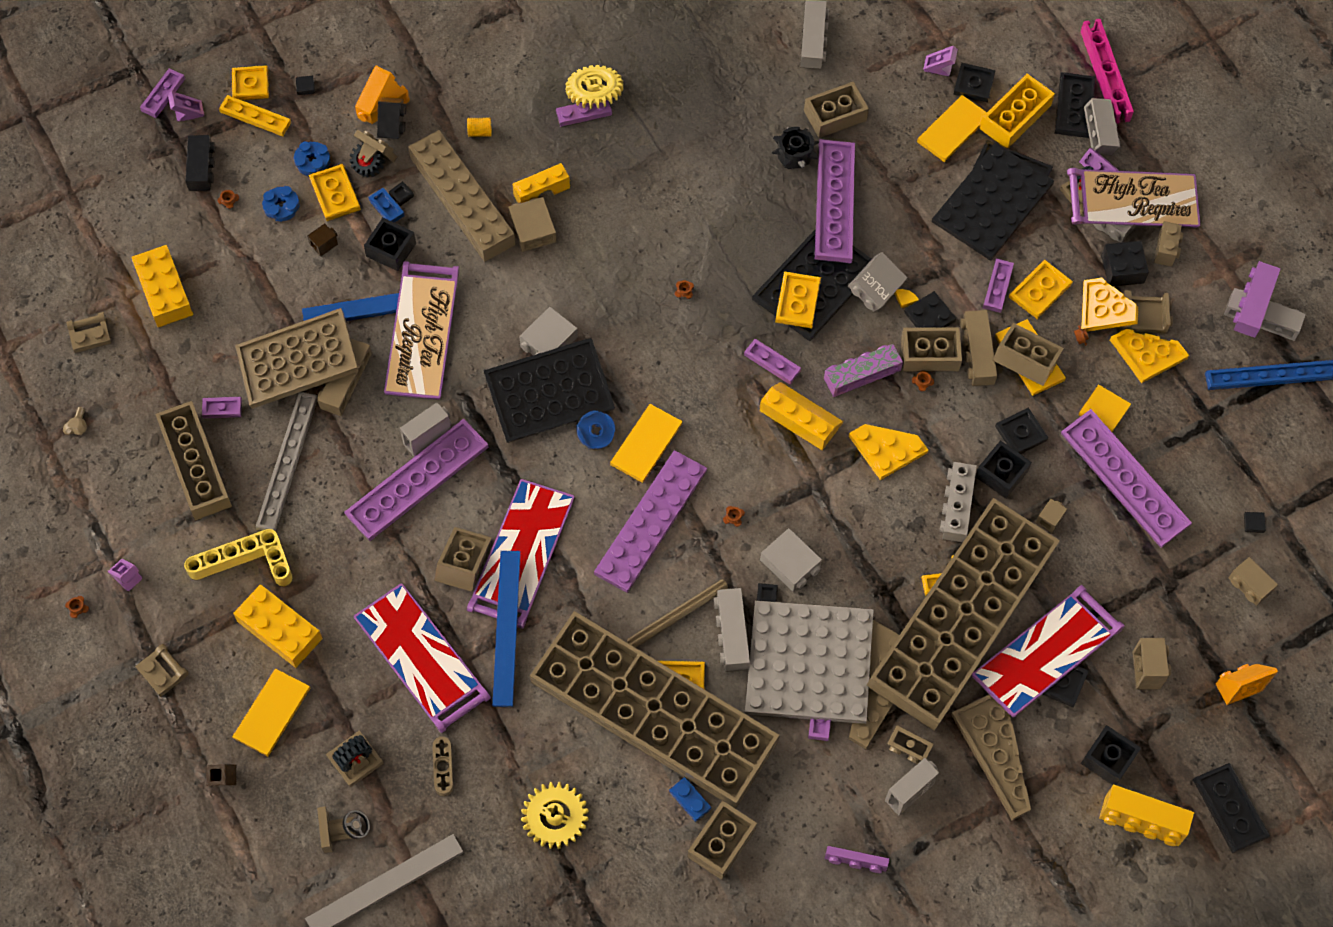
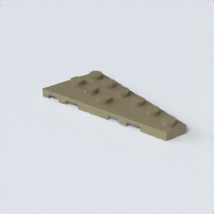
[849,620,899,749]
[951,694,1031,820]

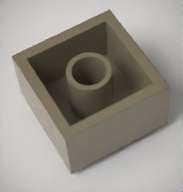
[1132,638,1171,689]

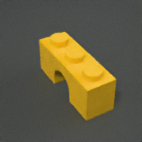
[512,163,570,203]

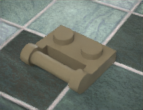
[66,312,111,353]
[135,644,189,697]

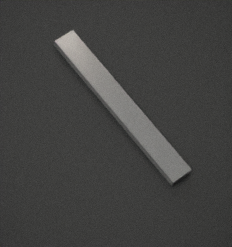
[255,392,318,532]
[305,834,463,927]

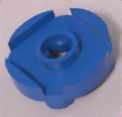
[294,141,331,176]
[262,186,300,222]
[577,411,615,449]

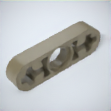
[433,737,454,796]

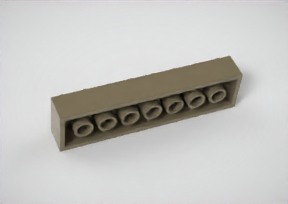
[408,130,516,262]

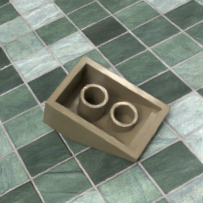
[435,527,491,592]

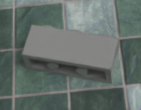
[1084,98,1120,155]

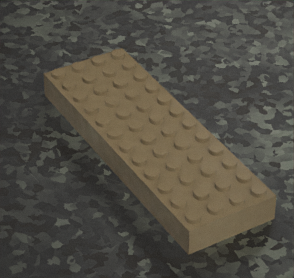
[866,498,1060,731]
[530,611,779,809]

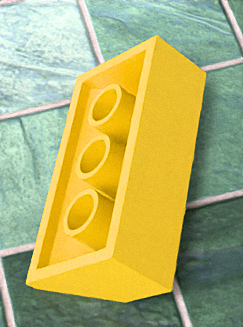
[760,382,844,450]

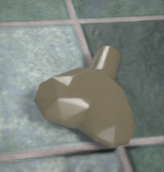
[63,407,87,435]

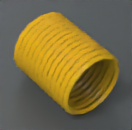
[467,117,492,137]

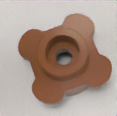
[217,190,239,209]
[675,280,694,299]
[1074,325,1089,346]
[912,371,934,392]
[723,506,745,527]
[65,596,89,618]

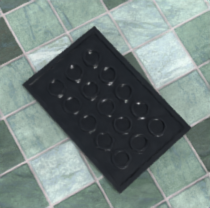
[932,143,1054,261]
[752,229,872,341]
[483,337,615,443]

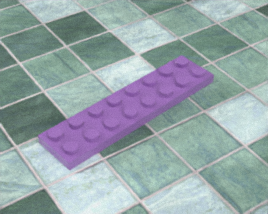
[815,139,855,263]
[1061,409,1192,548]
[344,419,489,541]
[594,450,707,593]

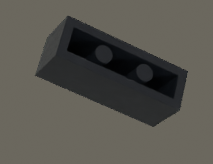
[185,135,216,191]

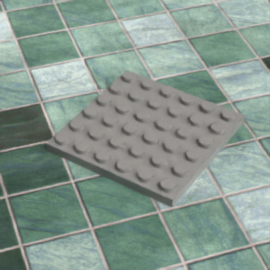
[745,601,874,724]

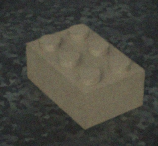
[804,81,869,138]
[993,323,1064,386]
[901,328,962,371]
[687,800,757,880]

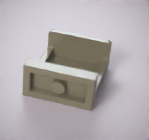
[508,197,557,252]
[1122,290,1173,334]

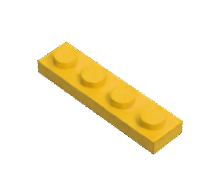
[219,95,291,136]

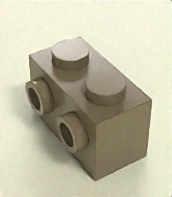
[1154,221,1184,267]
[1229,557,1278,606]
[887,725,933,764]

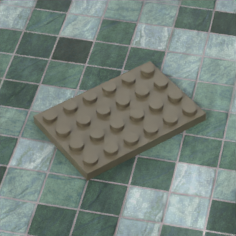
[235,308,359,409]

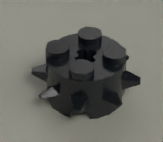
[772,127,819,169]

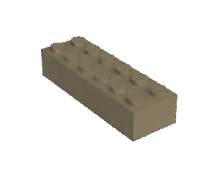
[155,401,232,520]

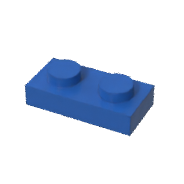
[368,188,405,223]
[669,777,711,822]

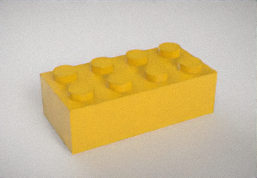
[980,74,1055,148]
[131,245,193,327]
[233,584,323,668]
[1099,784,1194,846]

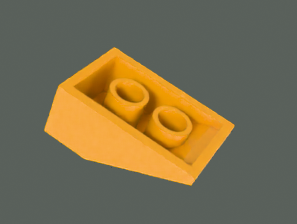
[1216,664,1278,705]

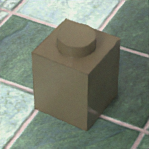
[1035,499,1067,534]

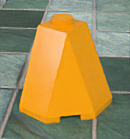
[355,66,410,124]

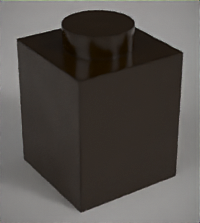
[307,223,338,257]
[206,764,236,786]

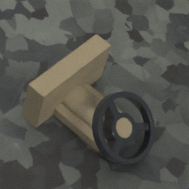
[317,806,370,853]

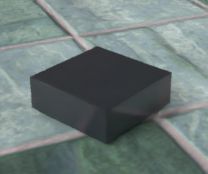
[296,75,315,95]
[388,181,414,206]
[1244,512,1266,533]
[757,583,778,602]

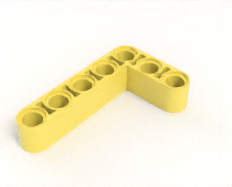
[184,529,292,586]

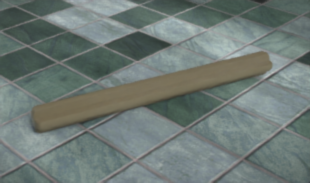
[627,579,728,648]

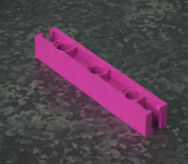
[1081,19,1134,124]

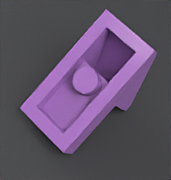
[923,46,958,76]
[168,91,204,121]
[108,559,142,591]

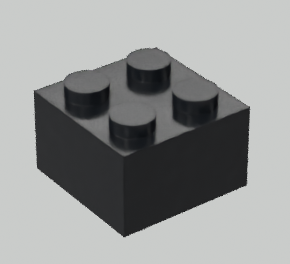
[377,97,407,139]
[364,217,416,271]
[1101,241,1149,287]
[975,440,1032,499]
[1081,725,1141,785]

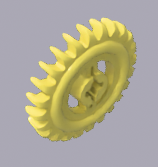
[566,65,623,109]
[521,782,589,849]

